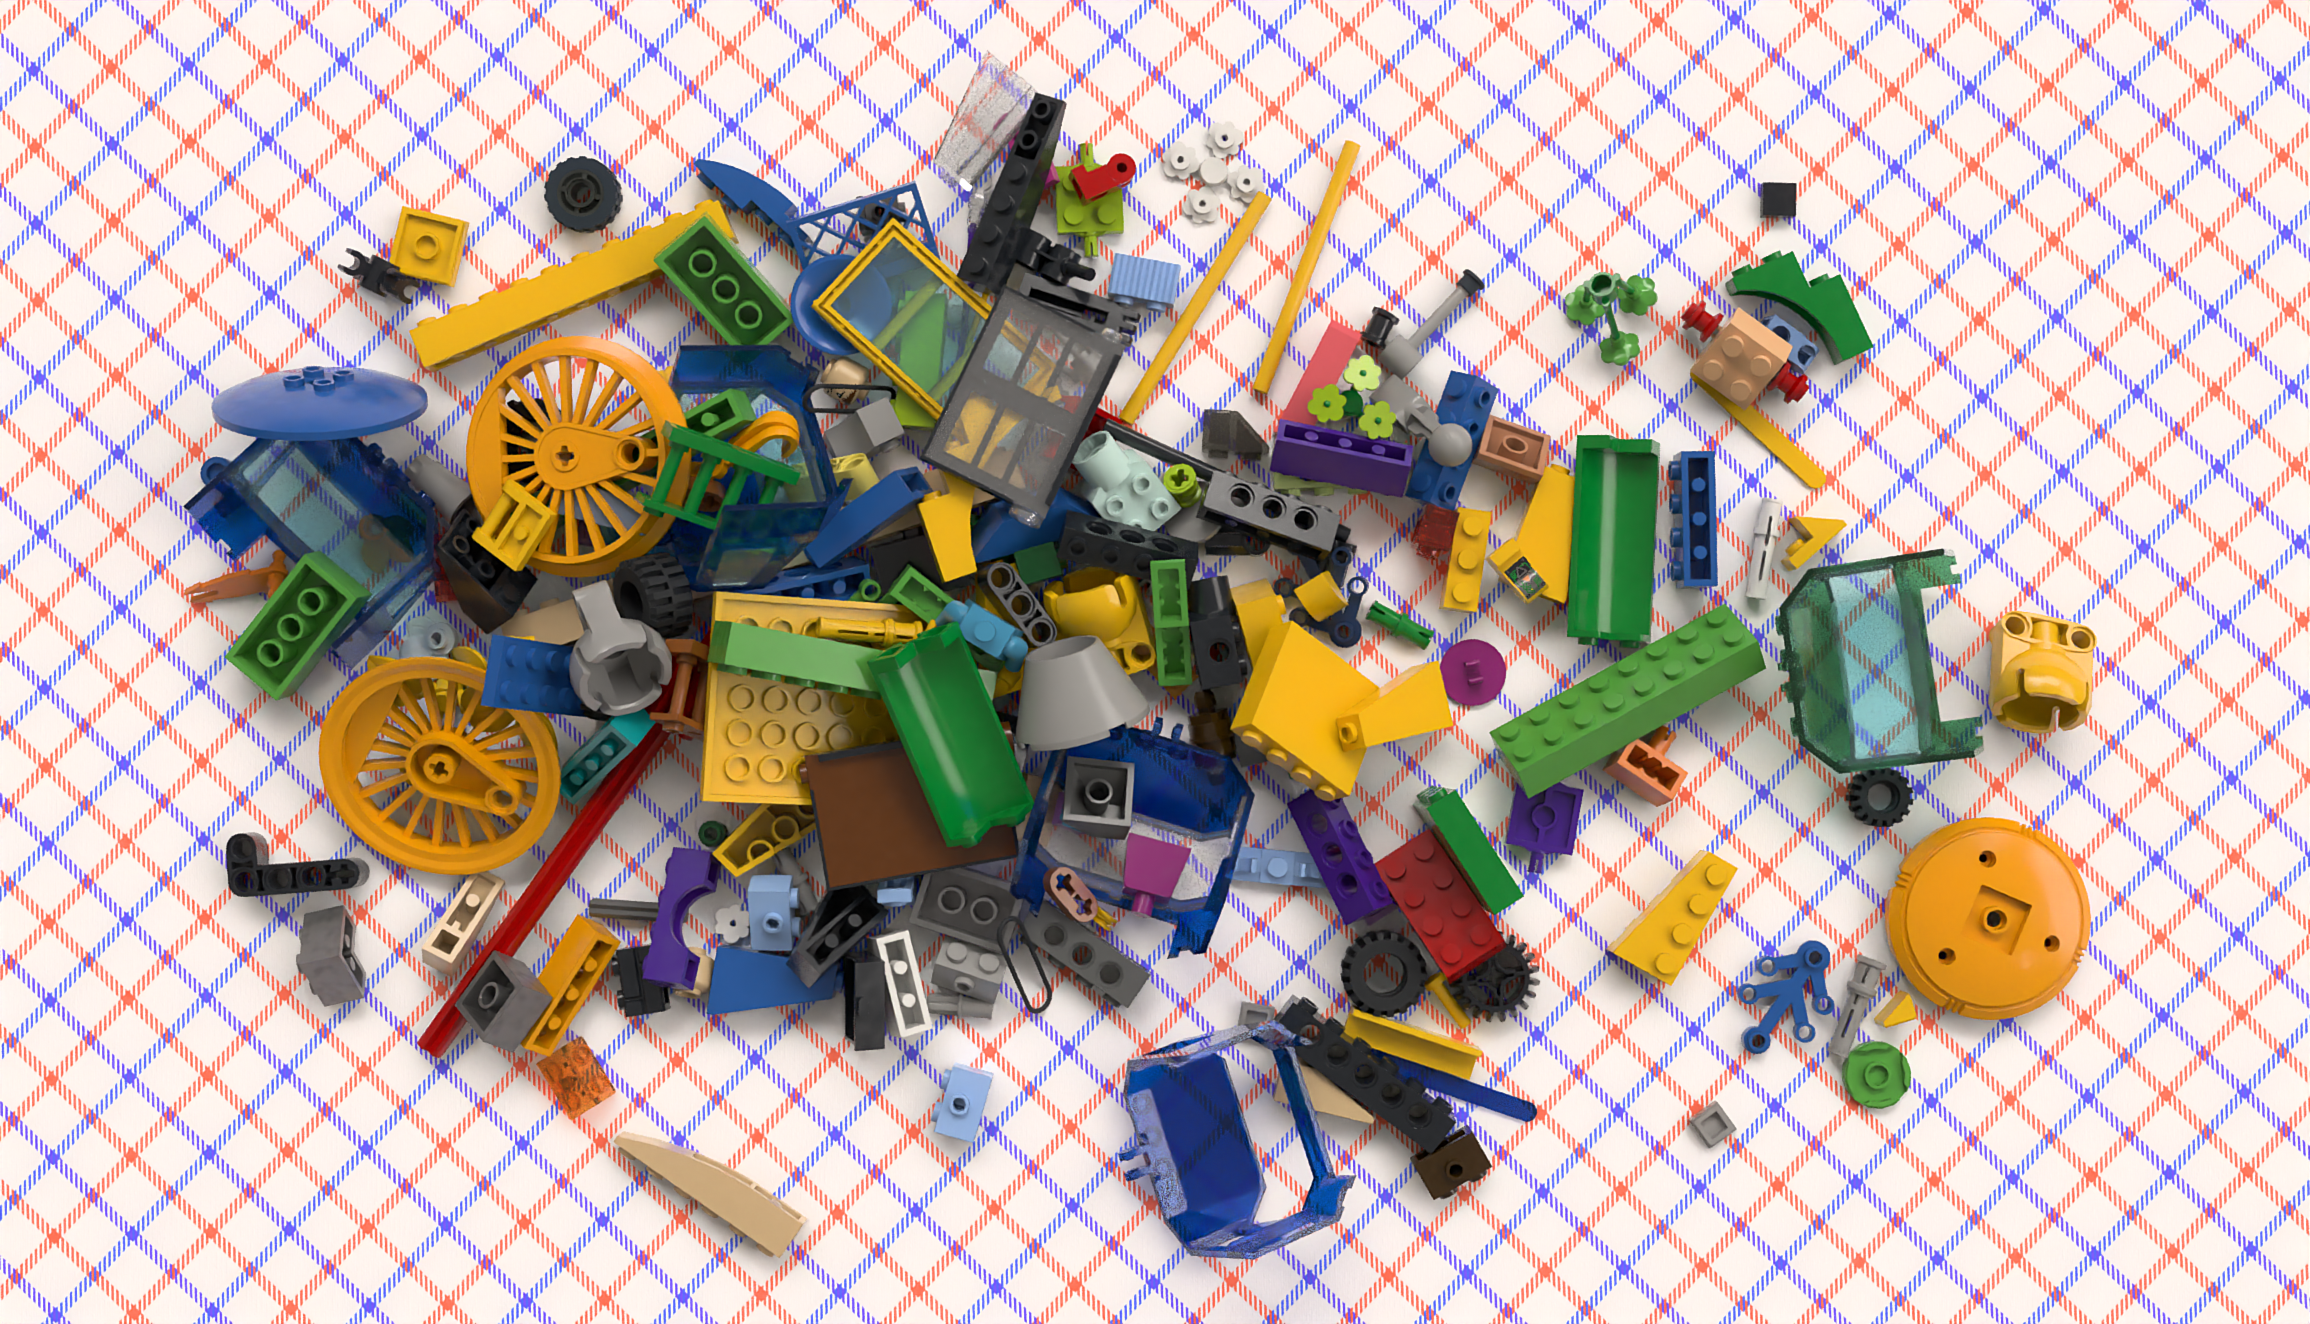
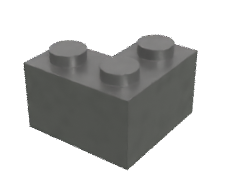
[296,905,366,1007]

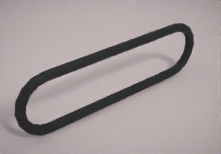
[802,383,896,414]
[996,916,1052,1014]

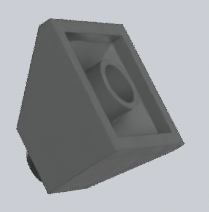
[1062,756,1135,840]

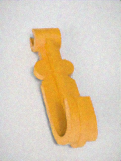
[690,410,800,480]

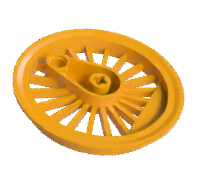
[466,336,691,578]
[318,657,561,875]

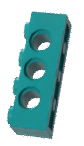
[560,708,655,805]

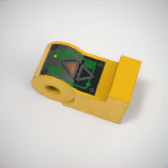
[1485,538,1549,605]

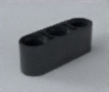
[977,562,1057,648]

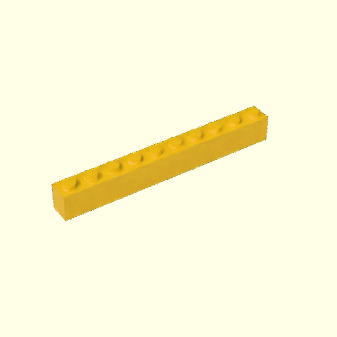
[409,199,739,372]

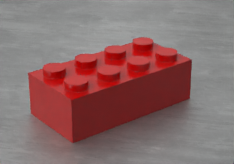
[1374,828,1506,984]

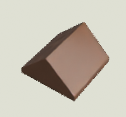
[1472,415,1551,485]

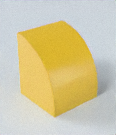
[1294,571,1349,622]

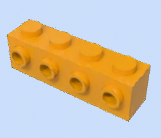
[520,914,621,1057]

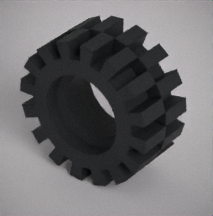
[1846,767,1914,827]

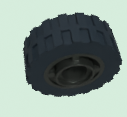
[544,156,623,233]

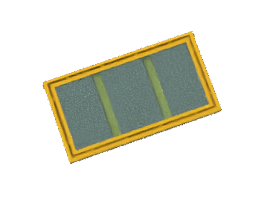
[811,218,1056,445]

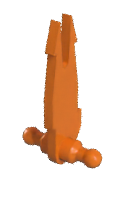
[184,550,289,603]

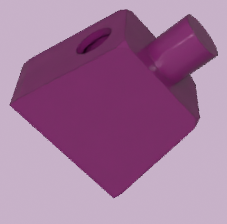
[1122,832,1191,918]

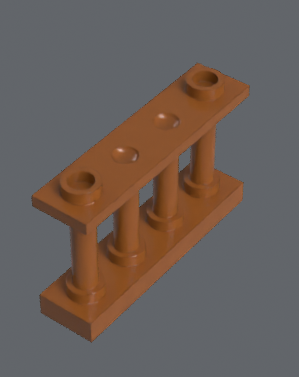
[649,639,710,742]

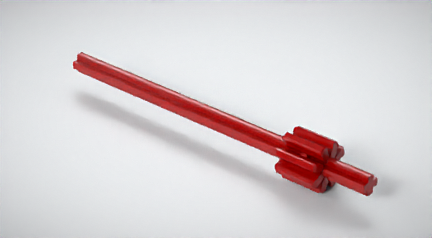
[417,628,711,1058]

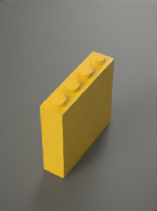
[1230,620,1379,801]

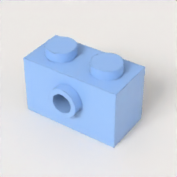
[747,875,801,951]
[931,1062,994,1143]

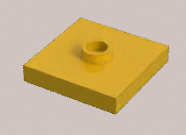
[389,206,470,288]

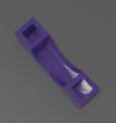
[642,847,722,991]

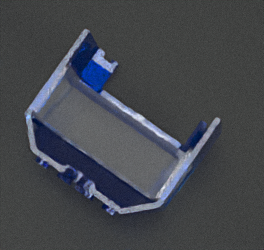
[1009,716,1255,959]

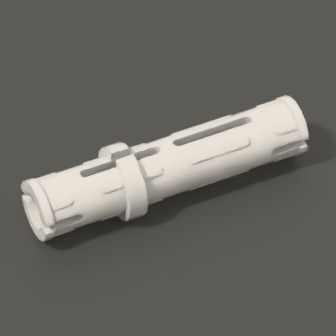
[1744,497,1783,600]

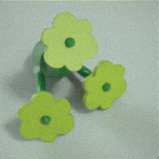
[1307,355,1396,439]

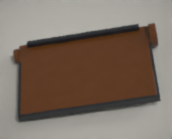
[798,721,1020,892]

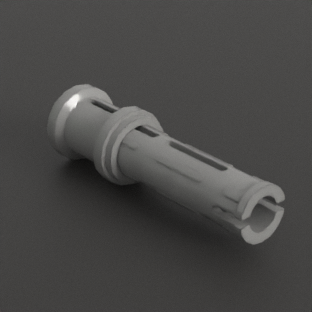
[1827,954,1887,1058]

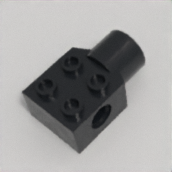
[1187,575,1248,690]

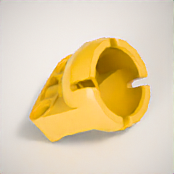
[1043,566,1157,675]
[1988,611,2097,734]

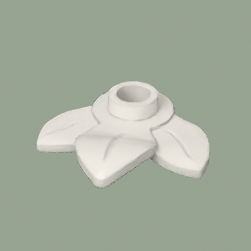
[399,616,459,682]

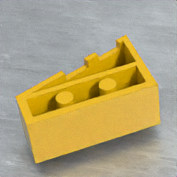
[1231,578,1287,672]

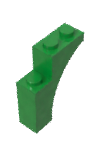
[1725,250,1874,365]

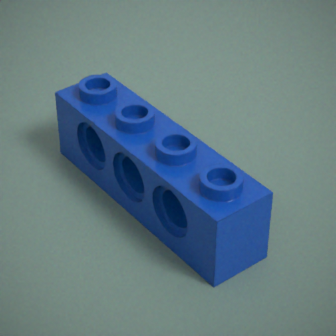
[727,555,872,601]

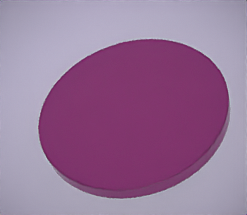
[1440,639,1506,706]

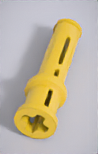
[816,616,923,649]

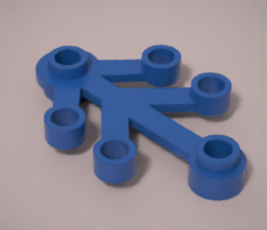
[1737,940,1835,1054]

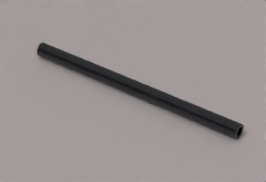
[1102,418,1351,543]

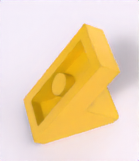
[1780,516,1847,571]

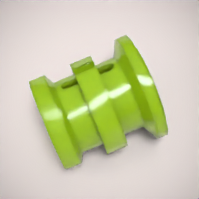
[1163,464,1202,508]

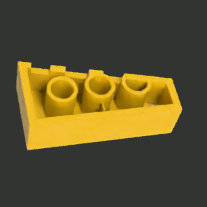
[712,803,816,877]

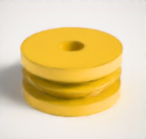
[1093,905,1118,932]

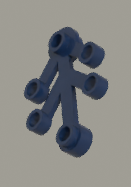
[1273,528,1369,648]

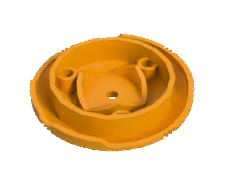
[1885,817,2091,1020]

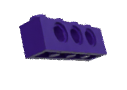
[1286,789,1393,926]

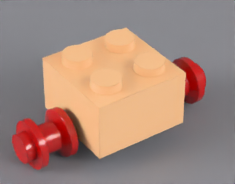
[1680,300,1810,410]

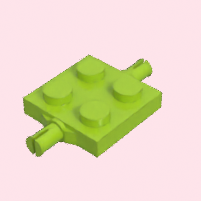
[1055,143,1124,258]

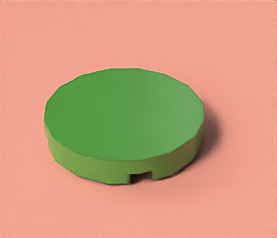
[1841,1040,1911,1109]

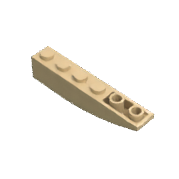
[613,1131,808,1258]

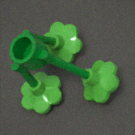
[1564,272,1658,366]

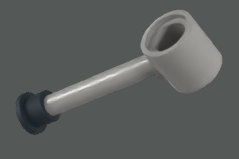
[1377,269,1485,380]

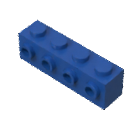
[1404,370,1499,514]
[1668,451,1718,589]

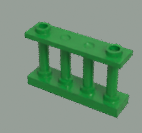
[635,420,801,550]

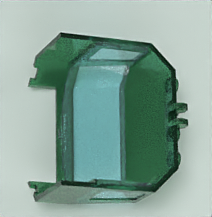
[1775,548,1984,774]

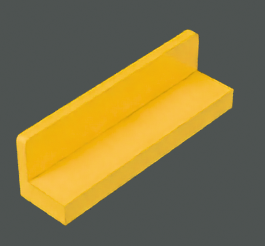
[1344,1005,1483,1080]

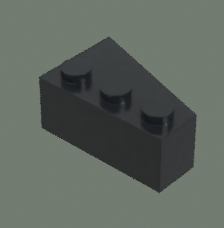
[786,885,889,988]

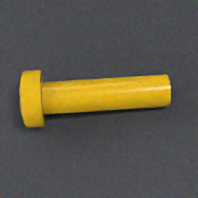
[1424,972,1472,1029]

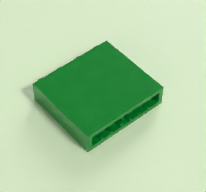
[1413,785,1524,915]

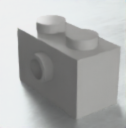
[930,935,1007,1004]

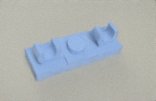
[1226,845,1326,888]

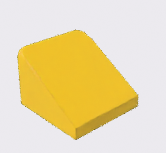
[1874,991,1917,1028]

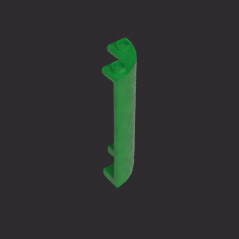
[1567,435,1660,649]
[867,621,1035,848]

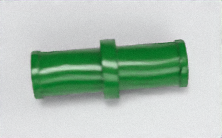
[1365,600,1434,650]

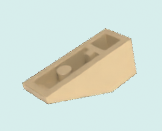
[421,871,505,978]
[1272,1054,1374,1124]

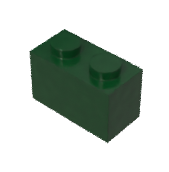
[1014,541,1068,587]

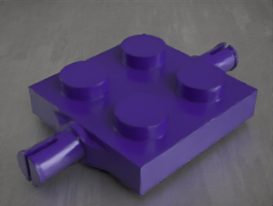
[1504,780,1584,874]

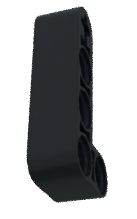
[226,832,370,897]

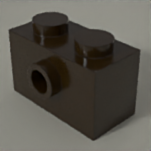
[1410,1125,1493,1200]

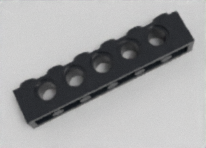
[1268,994,1456,1154]

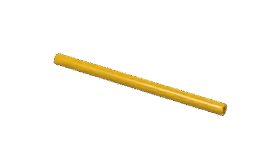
[1252,140,1361,395]
[1118,191,1272,426]

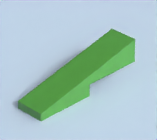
[1150,559,1192,686]
[888,564,1005,673]

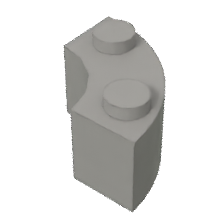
[823,396,905,459]

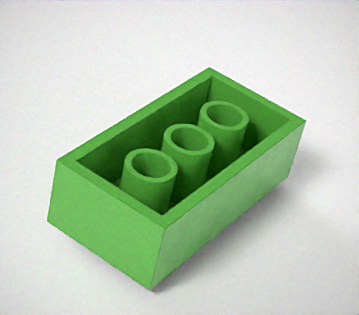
[653,211,794,363]
[225,551,372,701]

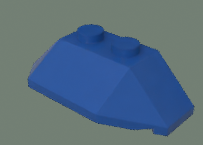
[971,487,1102,563]

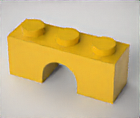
[1439,507,1492,614]

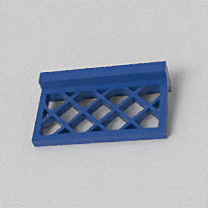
[786,180,941,279]

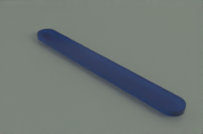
[1372,1050,1537,1122]

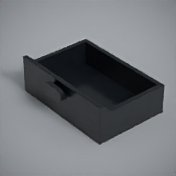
[870,526,971,604]
[844,951,885,1051]

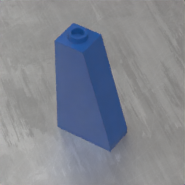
[800,466,934,568]
[706,944,845,1015]

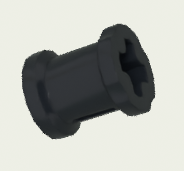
[1360,306,1400,350]

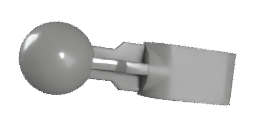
[1368,374,1472,467]

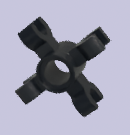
[337,248,420,304]

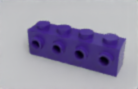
[1269,419,1413,498]

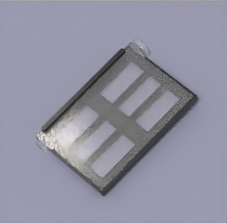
[919,285,1126,529]

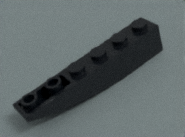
[956,92,1067,298]

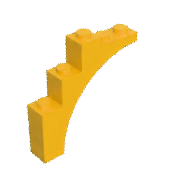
[915,383,1061,583]

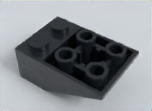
[434,508,538,635]

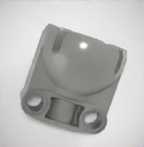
[569,580,672,716]

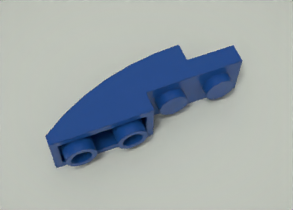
[694,159,813,252]

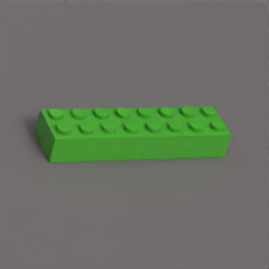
[1489,603,1766,799]
[707,620,998,702]

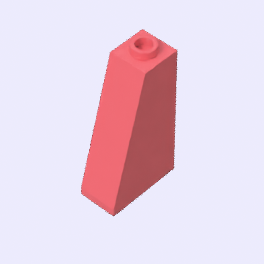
[1273,319,1362,437]

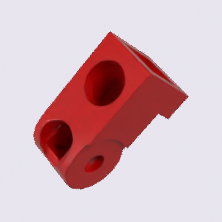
[1068,153,1136,206]

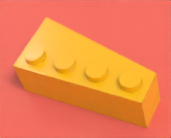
[1606,850,1738,986]

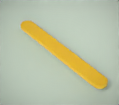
[1690,366,1826,489]

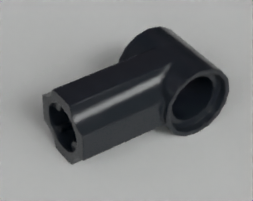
[1205,527,1271,557]

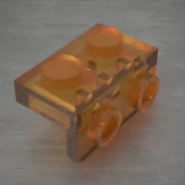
[536,1036,616,1121]

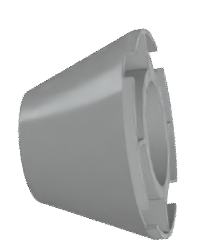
[1015,635,1150,751]

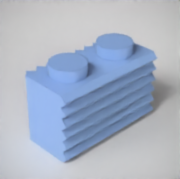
[1108,253,1181,313]

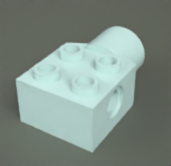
[1072,431,1182,531]

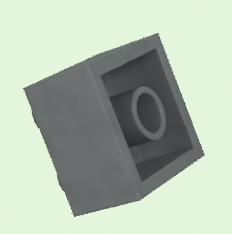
[455,950,553,1053]

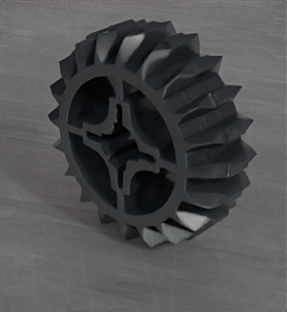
[1449,931,1540,1022]

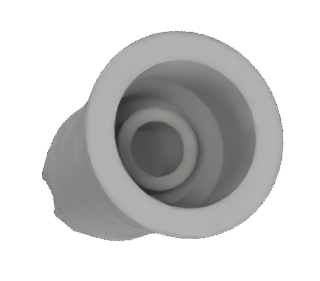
[404,454,477,525]

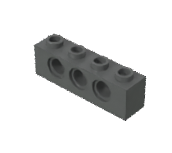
[1017,896,1151,1008]

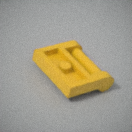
[472,479,557,571]

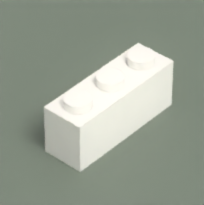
[866,929,933,1038]

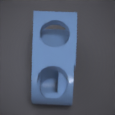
[1761,314,1819,374]

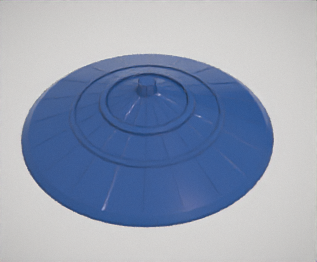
[790,254,892,356]

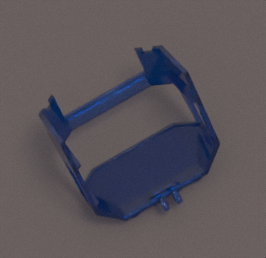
[1117,1020,1357,1260]

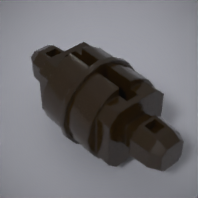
[1187,689,1236,784]

